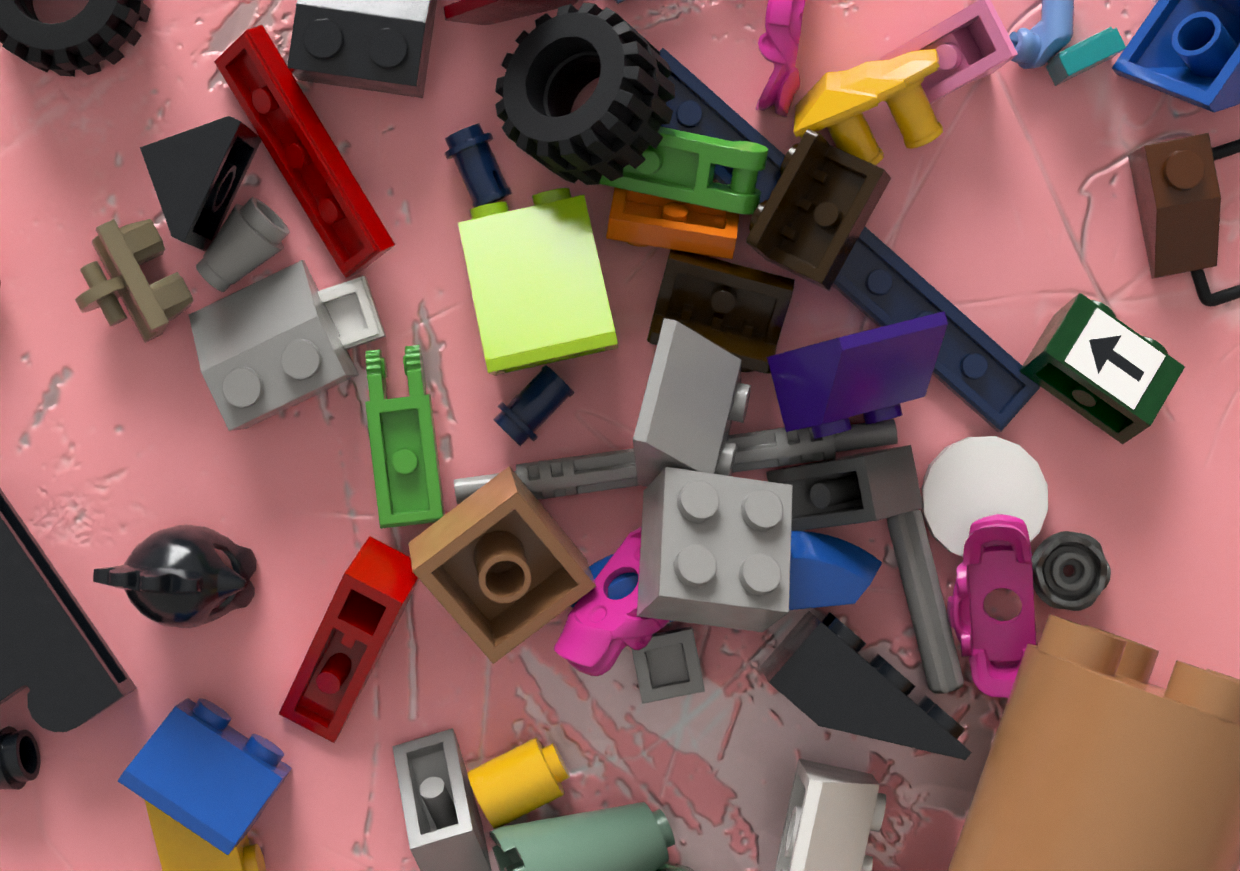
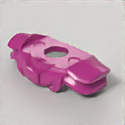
[755,0,805,117]
[947,514,1037,698]
[554,526,670,676]

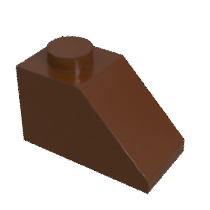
[1128,133,1221,279]

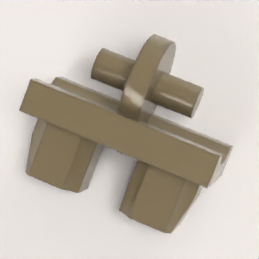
[75,219,193,343]

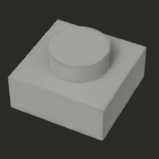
[631,626,705,704]

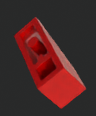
[279,536,419,743]

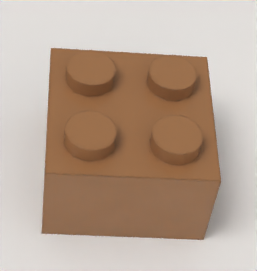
[408,466,596,664]

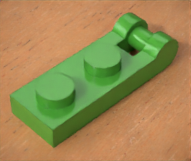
[599,127,768,215]

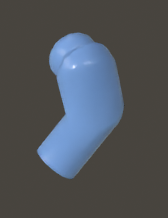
[1009,0,1074,69]

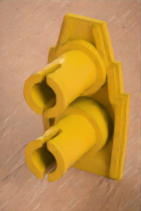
[794,49,943,165]

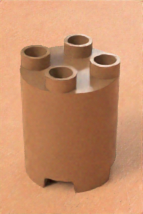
[947,614,1240,871]

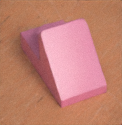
[880,0,1018,104]

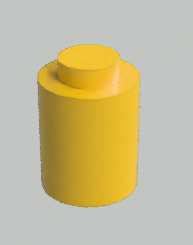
[467,737,570,829]

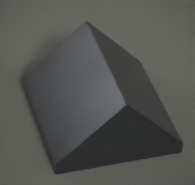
[140,116,261,251]

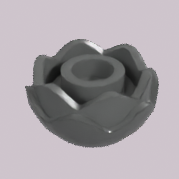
[1032,531,1111,611]

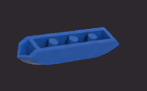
[571,531,882,622]

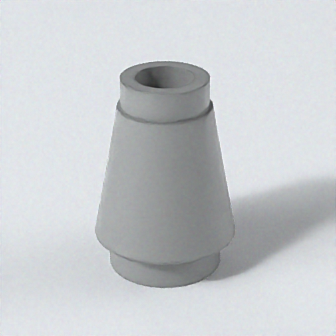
[196,197,290,292]

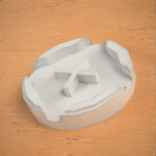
[921,436,1048,557]

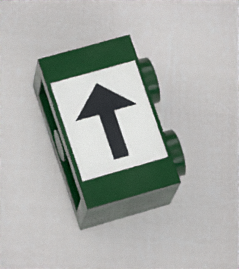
[1019,293,1185,444]

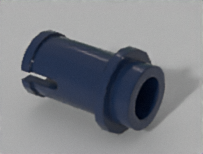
[444,123,512,208]
[493,364,574,446]

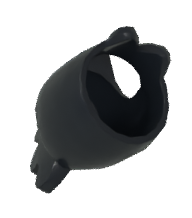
[93,525,257,628]

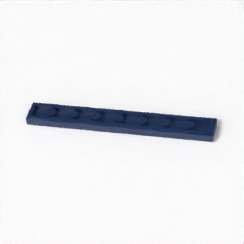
[659,48,1041,432]

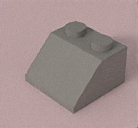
[189,260,359,431]
[633,318,751,487]

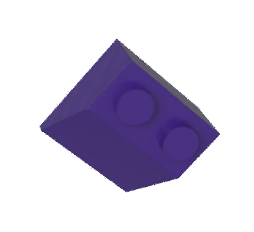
[767,311,948,439]

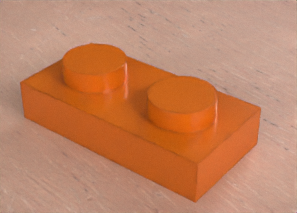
[606,187,739,259]

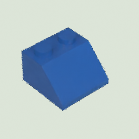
[118,698,292,855]

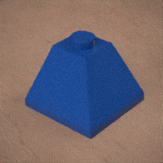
[1112,0,1240,113]

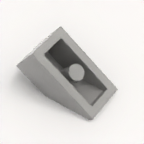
[392,728,492,871]

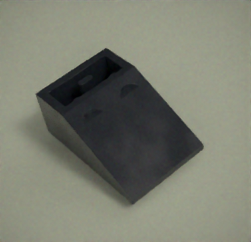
[760,611,972,760]

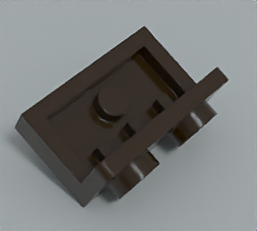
[746,129,891,291]
[647,249,795,374]

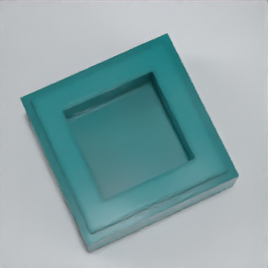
[1046,27,1126,86]

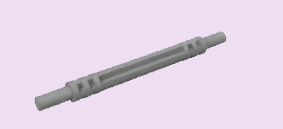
[454,419,898,504]

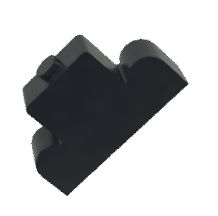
[0,488,137,732]

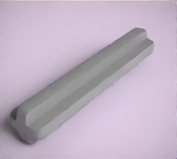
[887,509,964,694]

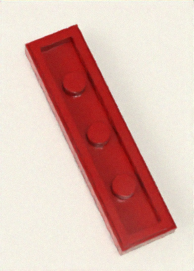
[214,25,395,278]

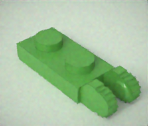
[365,345,445,529]

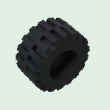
[0,0,150,77]
[495,3,675,185]

